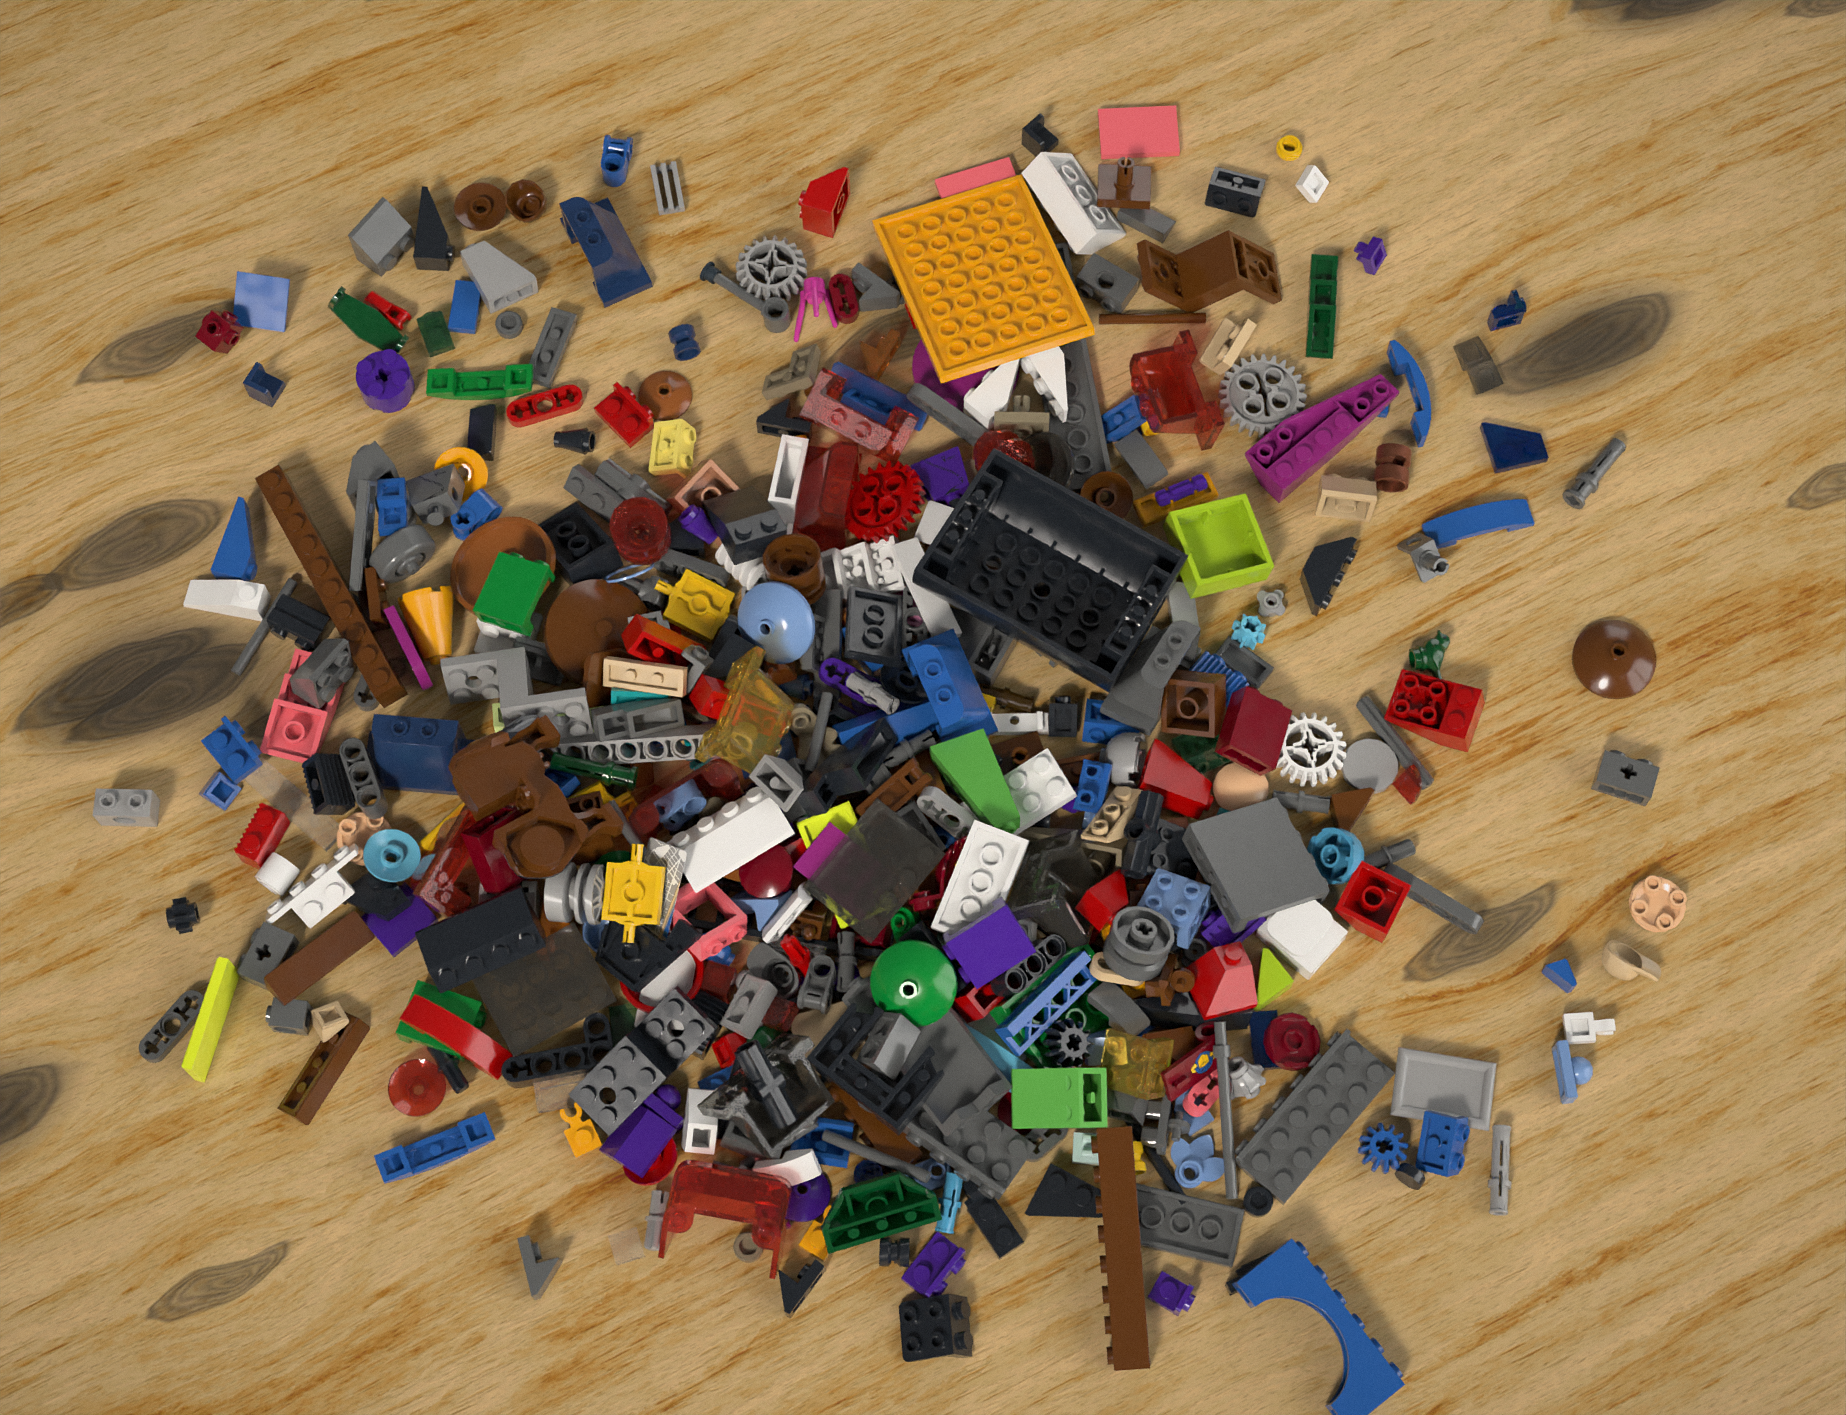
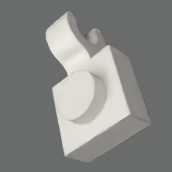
[1562,1012,1616,1044]

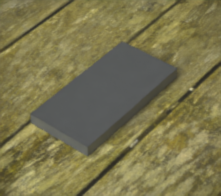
[1136,1183,1245,1268]

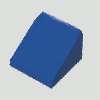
[199,772,242,811]
[1541,958,1577,993]

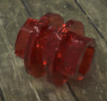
[972,429,1036,472]

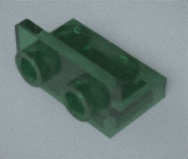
[1171,734,1231,774]

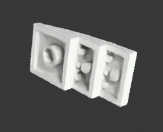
[810,535,907,614]

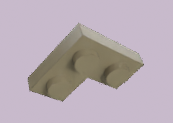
[762,344,821,400]

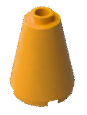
[397,586,453,665]

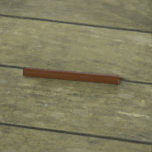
[1099,313,1206,325]

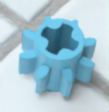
[1231,614,1266,650]

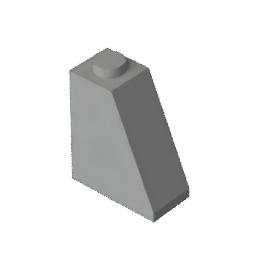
[460,241,538,314]

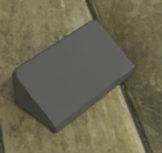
[1117,208,1176,243]

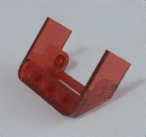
[658,1160,792,1279]

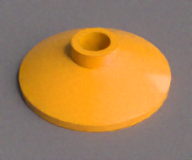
[434,447,488,501]

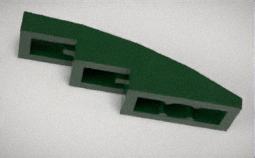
[1305,254,1338,359]

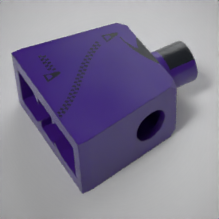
[910,446,969,508]

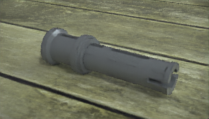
[1562,438,1626,510]

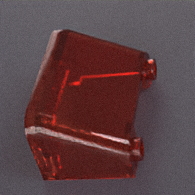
[622,758,742,849]

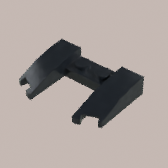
[806,1003,945,1136]

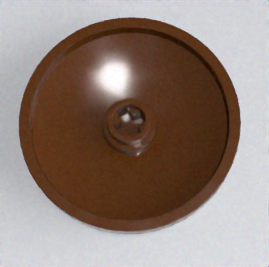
[543,579,649,686]

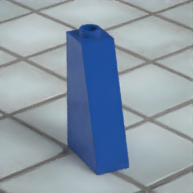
[832,699,939,763]

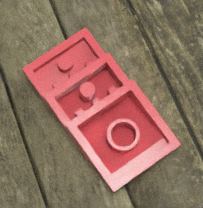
[260,648,345,763]

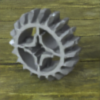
[736,235,807,301]

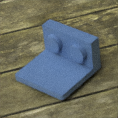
[1137,868,1211,950]

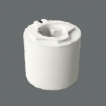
[254,852,300,896]

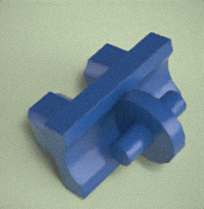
[1073,759,1113,814]

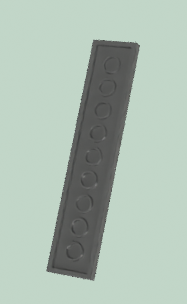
[1041,242,1111,493]

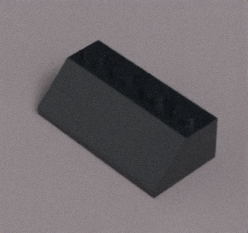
[415,885,546,994]

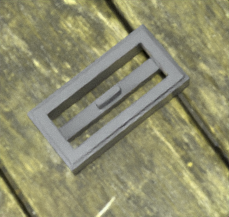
[650,161,685,216]

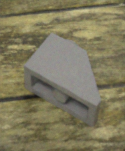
[749,754,804,812]

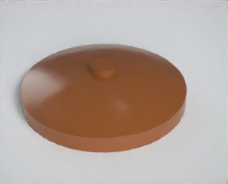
[450,517,556,616]

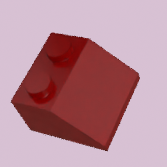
[798,167,850,238]
[1334,860,1412,943]

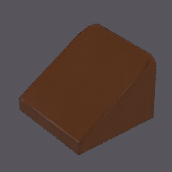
[629,762,654,789]

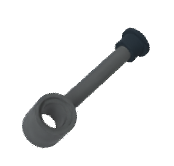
[700,261,791,333]

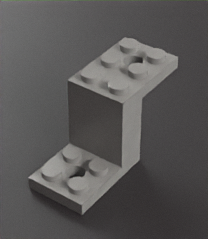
[440,647,594,739]

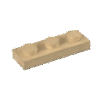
[603,656,687,697]

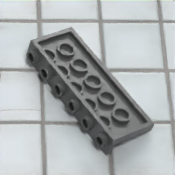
[1235,1028,1395,1205]
[857,1074,1036,1200]

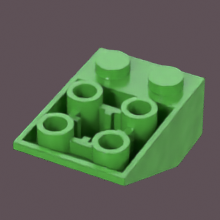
[1011,1068,1108,1129]

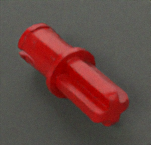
[780,934,820,978]

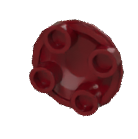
[739,844,793,898]

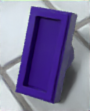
[640,1084,684,1134]

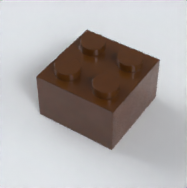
[1161,669,1226,738]

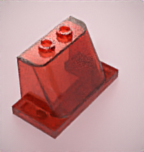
[1129,329,1225,451]
[799,367,919,465]
[792,441,862,552]
[411,804,480,918]

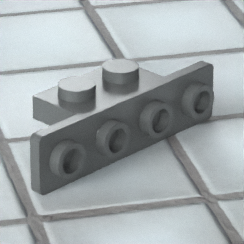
[799,589,843,700]

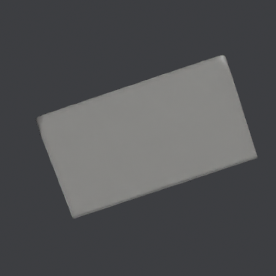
[1167,582,1200,636]
[720,974,778,1039]

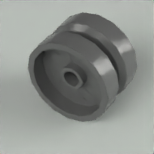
[1103,906,1174,981]

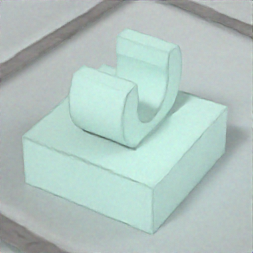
[1072,1132,1099,1165]

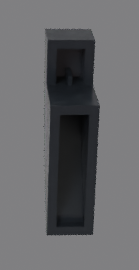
[797,717,898,817]

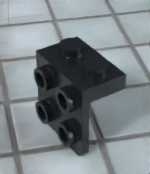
[1146,818,1198,881]
[899,1294,973,1362]

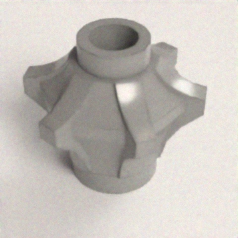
[1228,1056,1266,1100]

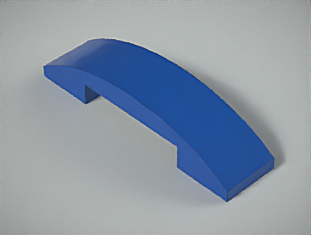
[1386,340,1431,448]
[1421,499,1535,549]
[374,1112,495,1184]

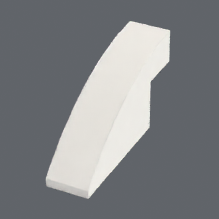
[768,434,809,534]

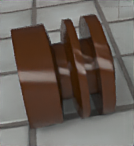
[763,533,826,605]

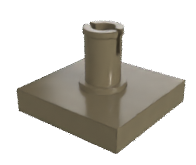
[994,395,1049,445]

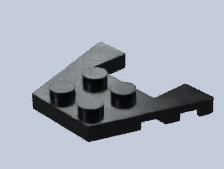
[594,919,703,992]

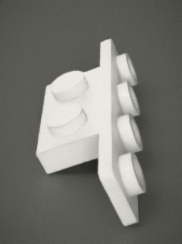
[265,843,358,929]

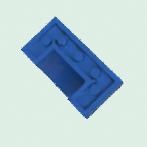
[902,628,998,743]

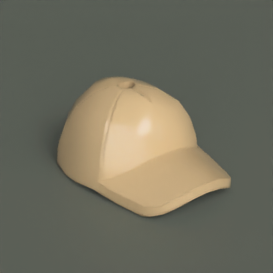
[1602,940,1661,982]

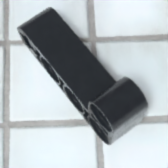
[501,1012,615,1088]

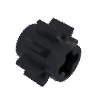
[166,897,200,934]

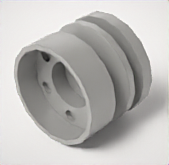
[544,862,606,925]

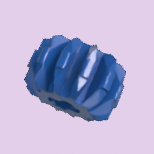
[1357,1123,1408,1174]

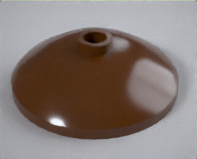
[1572,620,1656,699]

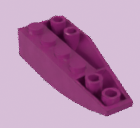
[1245,374,1400,503]

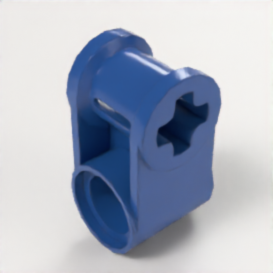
[601,135,633,187]
[450,489,503,541]

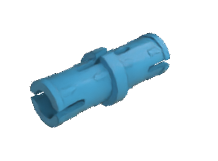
[935,1172,963,1234]

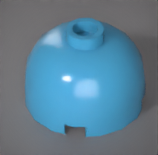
[1307,828,1365,884]

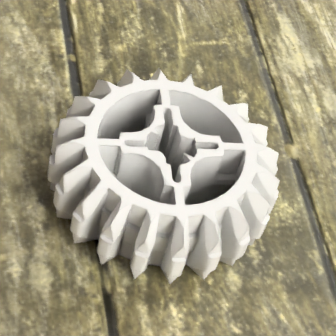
[1276,712,1346,787]

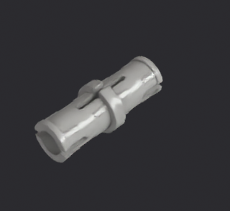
[846,672,899,715]

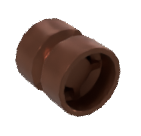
[1373,443,1412,493]

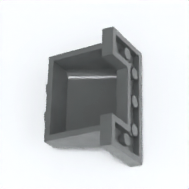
[1100,621,1202,736]

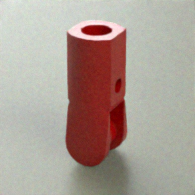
[363,291,412,331]

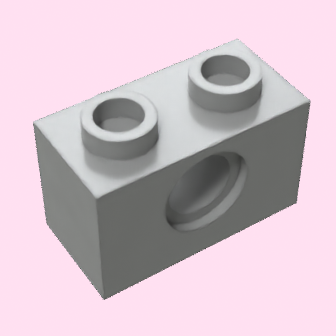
[93,788,160,827]

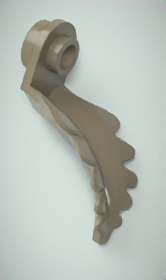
[785,703,842,767]

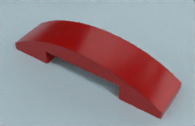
[399,994,513,1081]

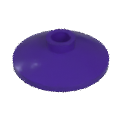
[772,1173,830,1222]

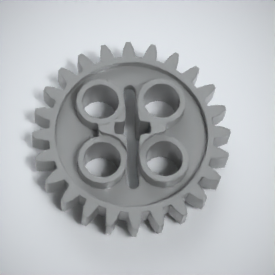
[1218,354,1307,439]

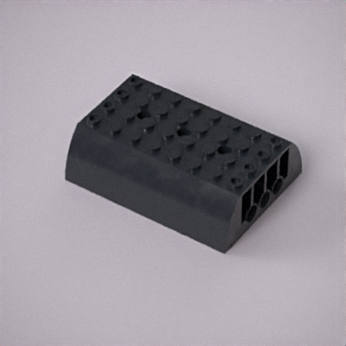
[912,448,1189,693]

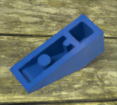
[210,496,257,582]

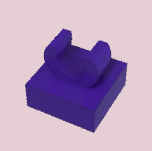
[1354,236,1387,275]

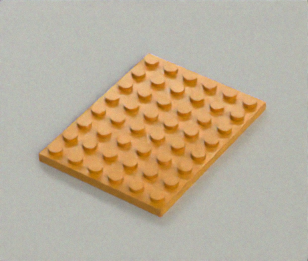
[872,174,1095,383]

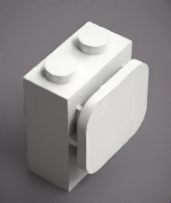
[1256,900,1348,980]

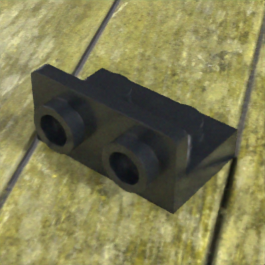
[1205,167,1266,218]

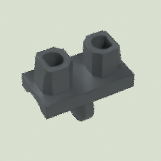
[1141,1094,1191,1155]

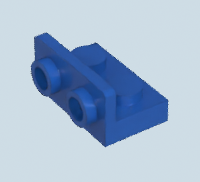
[1082,699,1140,745]
[201,716,263,785]
[1415,1110,1470,1177]

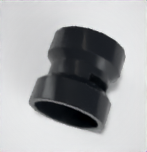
[879,1237,910,1267]

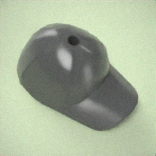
[747,942,802,1001]

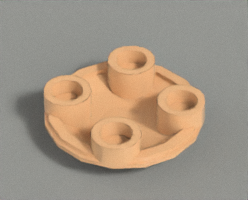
[1212,762,1269,811]
[337,811,392,866]
[1629,876,1687,932]

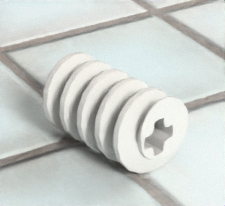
[715,543,767,591]

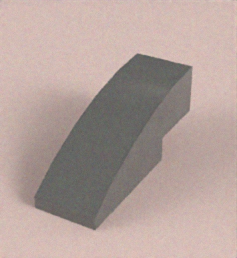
[590,698,685,742]

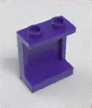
[942,896,1036,989]

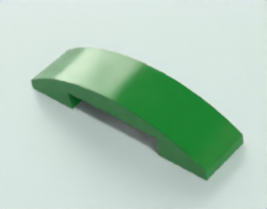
[426,364,534,400]

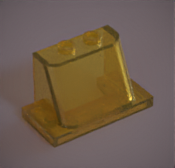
[694,645,794,774]

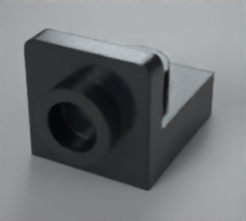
[1048,695,1077,737]

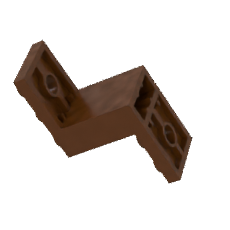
[1137,230,1282,313]

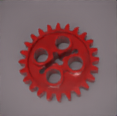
[841,461,926,543]

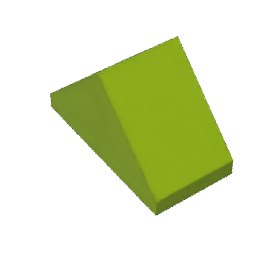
[1253,948,1294,1011]

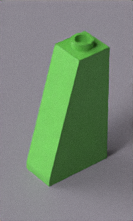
[930,728,1020,834]

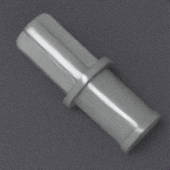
[644,1190,670,1251]

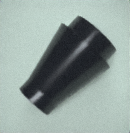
[554,428,596,455]

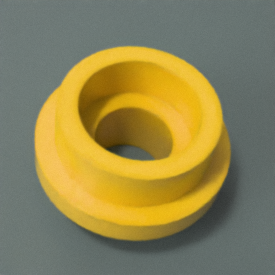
[1276,135,1302,161]

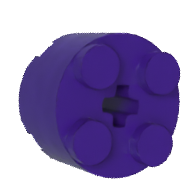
[356,349,415,413]

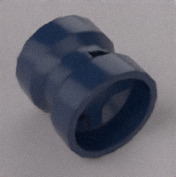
[668,324,701,361]

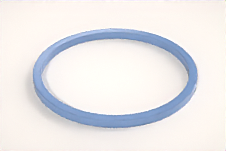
[604,561,655,583]

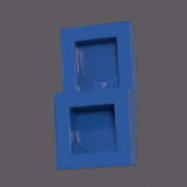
[377,477,408,536]

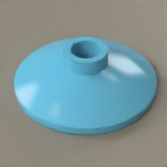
[363,829,421,882]

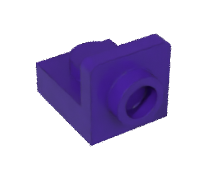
[1147,1271,1196,1316]

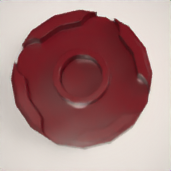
[1263,1012,1321,1071]

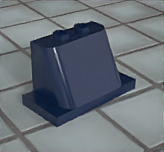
[559,197,653,308]
[362,714,475,795]

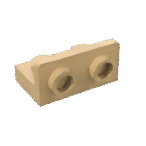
[1199,318,1257,376]

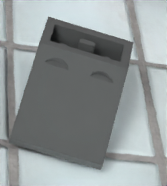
[927,607,1017,686]

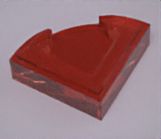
[1392,764,1422,805]

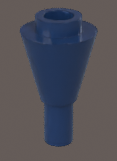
[772,674,814,701]

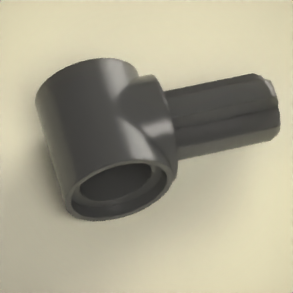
[617,573,673,612]

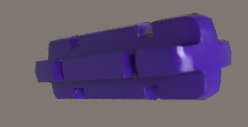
[1155,474,1208,507]

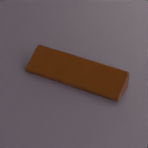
[264,911,375,1006]
[277,1011,370,1125]

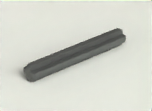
[1356,696,1434,790]

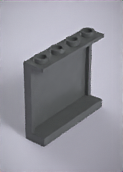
[1182,797,1330,933]

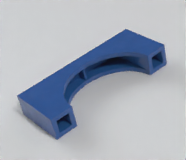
[1232,1239,1405,1415]

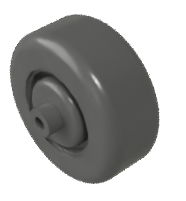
[369,524,436,584]

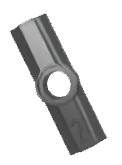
[594,458,672,525]

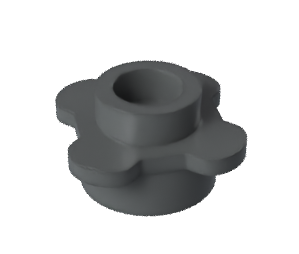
[1181,937,1208,967]

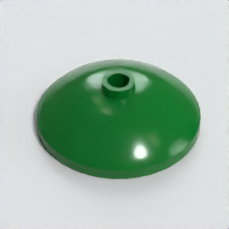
[870,940,958,1027]

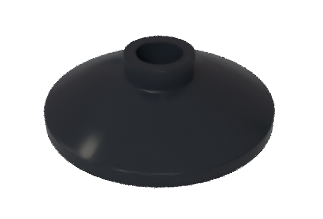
[880,657,928,704]

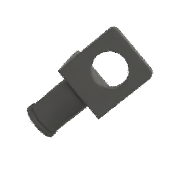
[1397,533,1449,583]

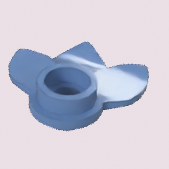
[1170,1135,1224,1188]

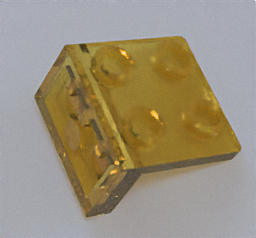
[1100,1028,1174,1100]

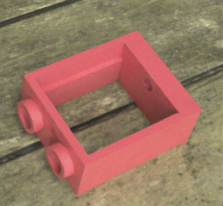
[670,883,747,961]

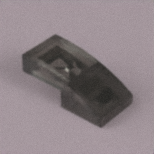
[1453,336,1504,395]

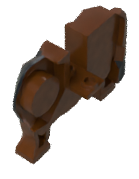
[448,714,624,879]

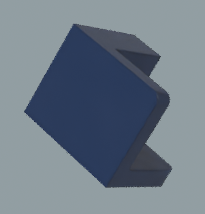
[243,362,286,407]

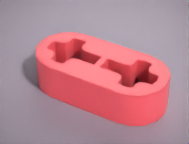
[1183,1069,1219,1117]

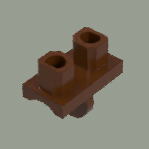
[1145,954,1195,1006]

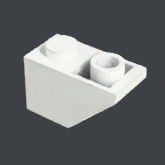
[681,1088,718,1155]

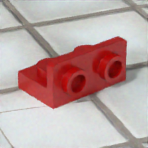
[594,382,654,448]

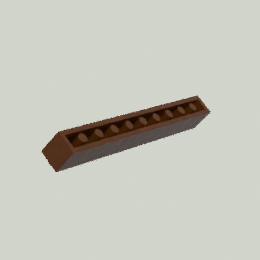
[255,464,408,708]

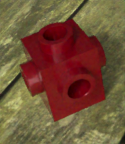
[195,310,244,354]

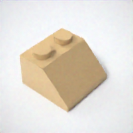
[1315,474,1377,523]

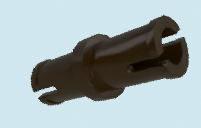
[979,682,1034,713]

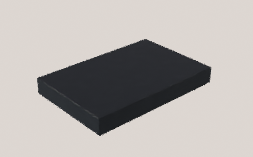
[845,586,903,668]

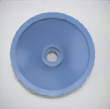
[737,581,815,664]

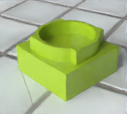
[1163,493,1274,599]

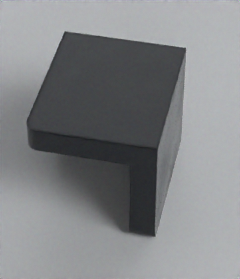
[1021,113,1059,157]

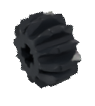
[1042,1018,1094,1068]

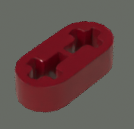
[829,273,859,324]

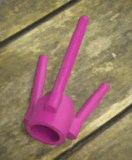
[793,277,838,342]

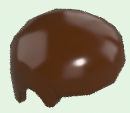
[504,179,547,223]

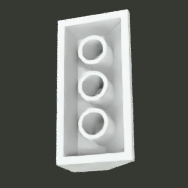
[1022,152,1126,254]
[667,787,795,893]

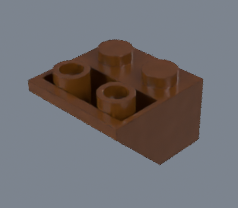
[567,790,616,866]

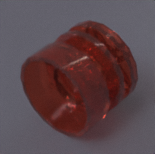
[610,497,672,565]

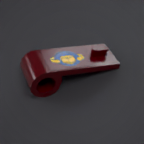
[1161,1021,1230,1102]

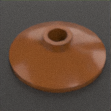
[638,371,692,421]

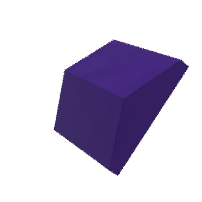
[599,1106,677,1178]

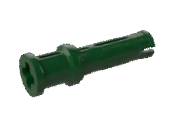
[550,752,639,792]

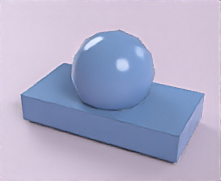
[1552,1040,1593,1104]

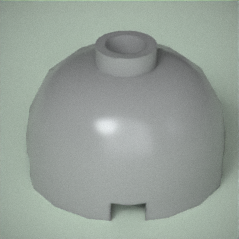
[1099,732,1146,789]

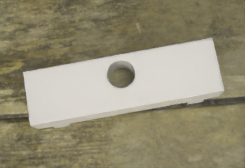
[990,711,1048,735]

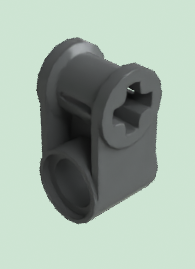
[797,955,837,1015]

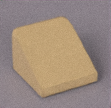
[311,1000,349,1043]

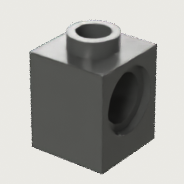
[266,997,313,1036]

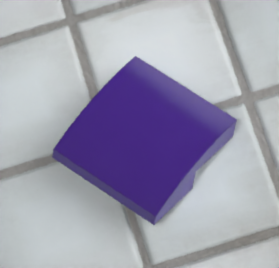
[361,882,439,958]

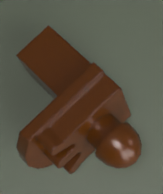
[790,900,829,940]

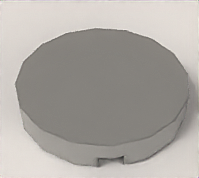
[1341,739,1398,794]

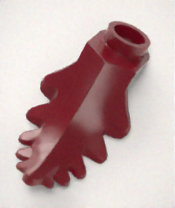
[909,836,968,912]

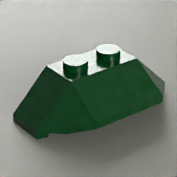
[821,1171,942,1254]

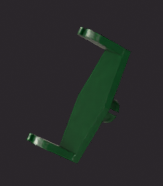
[328,286,410,354]

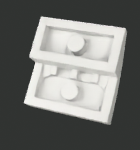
[762,881,815,943]

